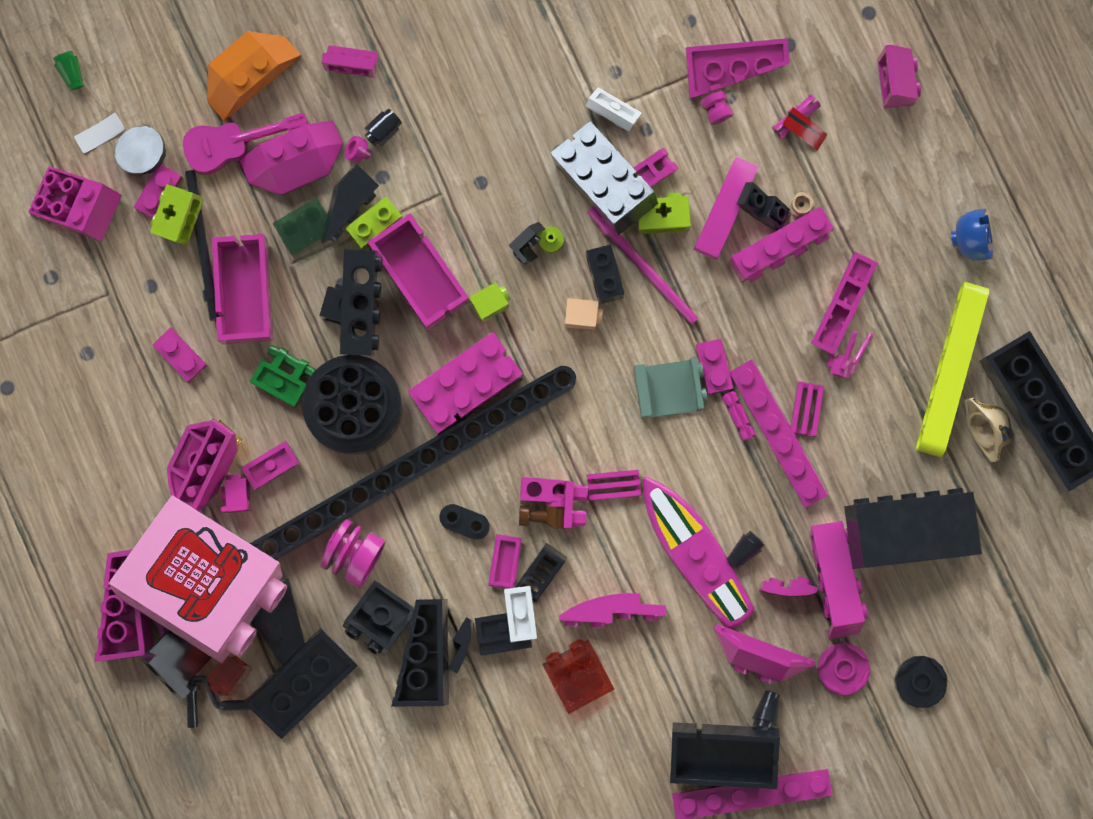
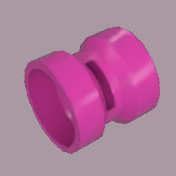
[700,91,734,125]

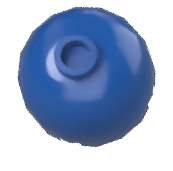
[951,208,993,261]

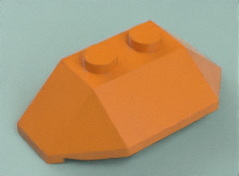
[207,31,301,122]

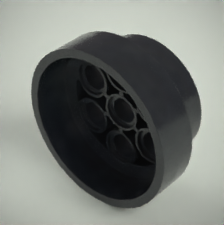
[302,355,402,455]

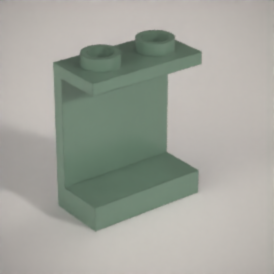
[633,357,707,419]

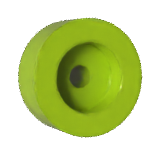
[538,226,564,254]

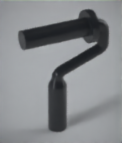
[185,675,250,728]

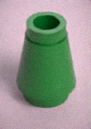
[53,51,84,91]

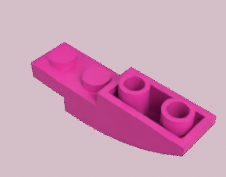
[559,593,666,628]

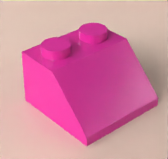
[877,45,921,108]

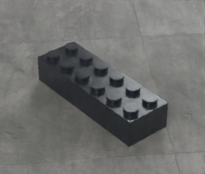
[979,331,1093,494]

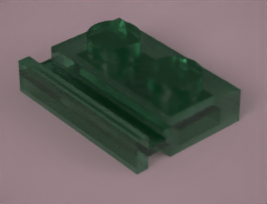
[272,197,327,255]

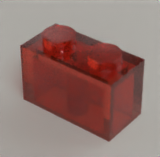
[206,653,254,697]

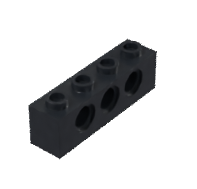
[340,249,383,356]

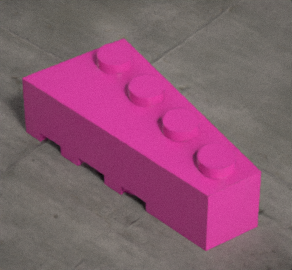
[809,521,868,639]
[94,549,154,662]

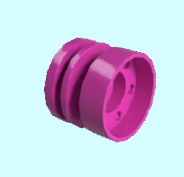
[320,519,386,588]

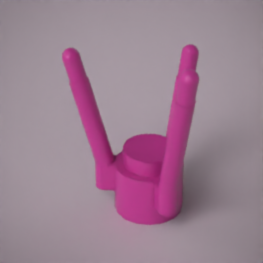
[827,331,873,379]

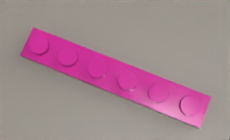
[730,359,829,508]
[672,768,833,819]

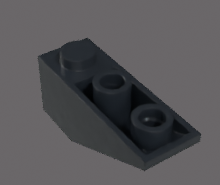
[320,164,379,244]

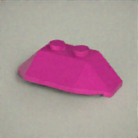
[239,120,343,195]
[167,419,238,512]
[713,624,816,684]

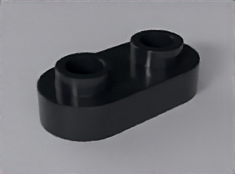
[439,504,490,540]

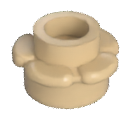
[789,192,814,217]

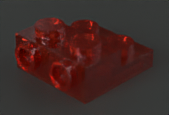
[542,639,615,714]

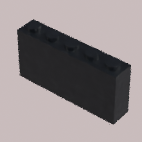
[844,488,982,569]

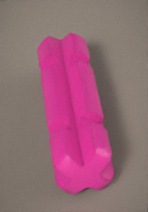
[722,391,755,441]

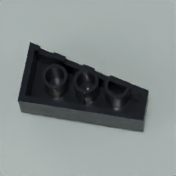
[391,599,449,707]

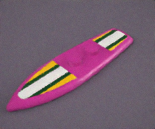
[643,477,755,629]

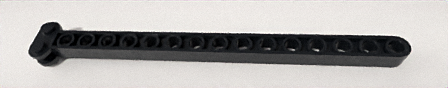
[249,366,576,560]

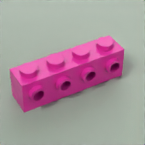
[729,207,834,283]

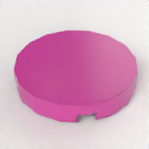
[817,643,870,695]

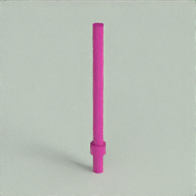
[587,207,699,325]

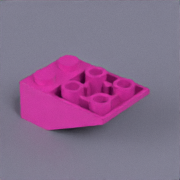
[28,166,122,242]

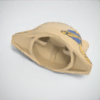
[964,398,1011,463]

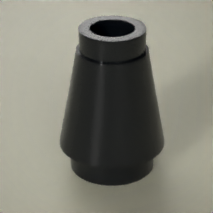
[727,530,765,569]
[752,691,780,728]

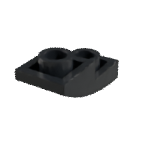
[737,182,790,231]

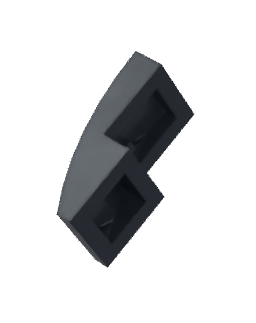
[448,617,472,673]

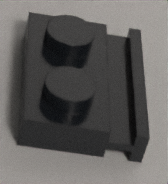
[475,613,532,656]

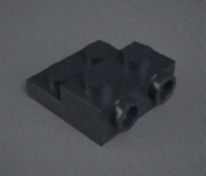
[342,580,414,656]

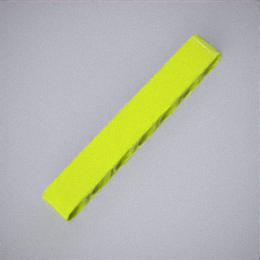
[916,281,989,458]

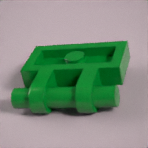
[250,345,316,408]

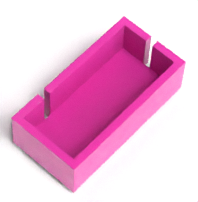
[367,213,470,331]
[212,234,274,345]
[408,332,523,435]

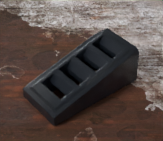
[515,543,567,602]

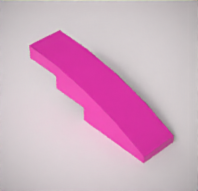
[693,157,759,260]
[811,252,878,355]

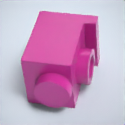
[221,474,251,513]

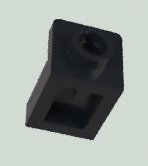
[509,222,546,265]

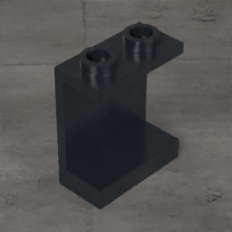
[140,630,212,699]

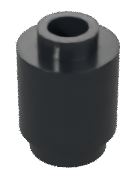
[364,109,402,146]

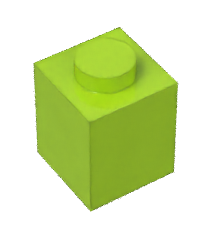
[469,282,511,323]

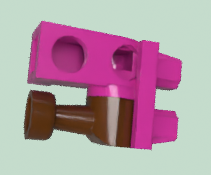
[519,477,588,529]

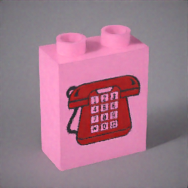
[109,495,287,663]

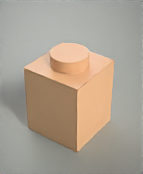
[565,298,603,330]

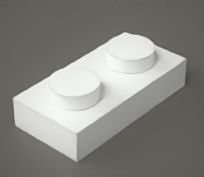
[585,88,641,131]
[504,586,537,642]

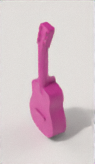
[183,113,308,175]

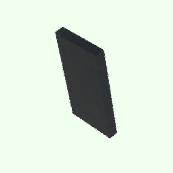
[244,628,358,739]

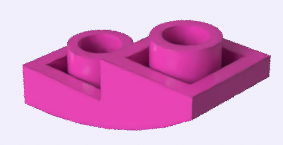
[759,576,818,596]

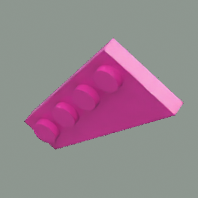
[685,38,790,99]

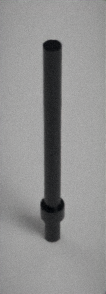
[185,170,220,321]

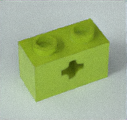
[150,184,204,246]
[637,193,691,235]
[346,197,403,250]

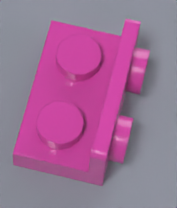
[321,45,378,78]

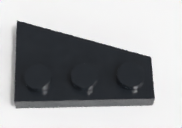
[252,578,305,666]

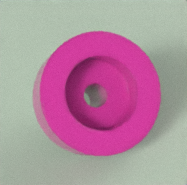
[345,135,372,163]

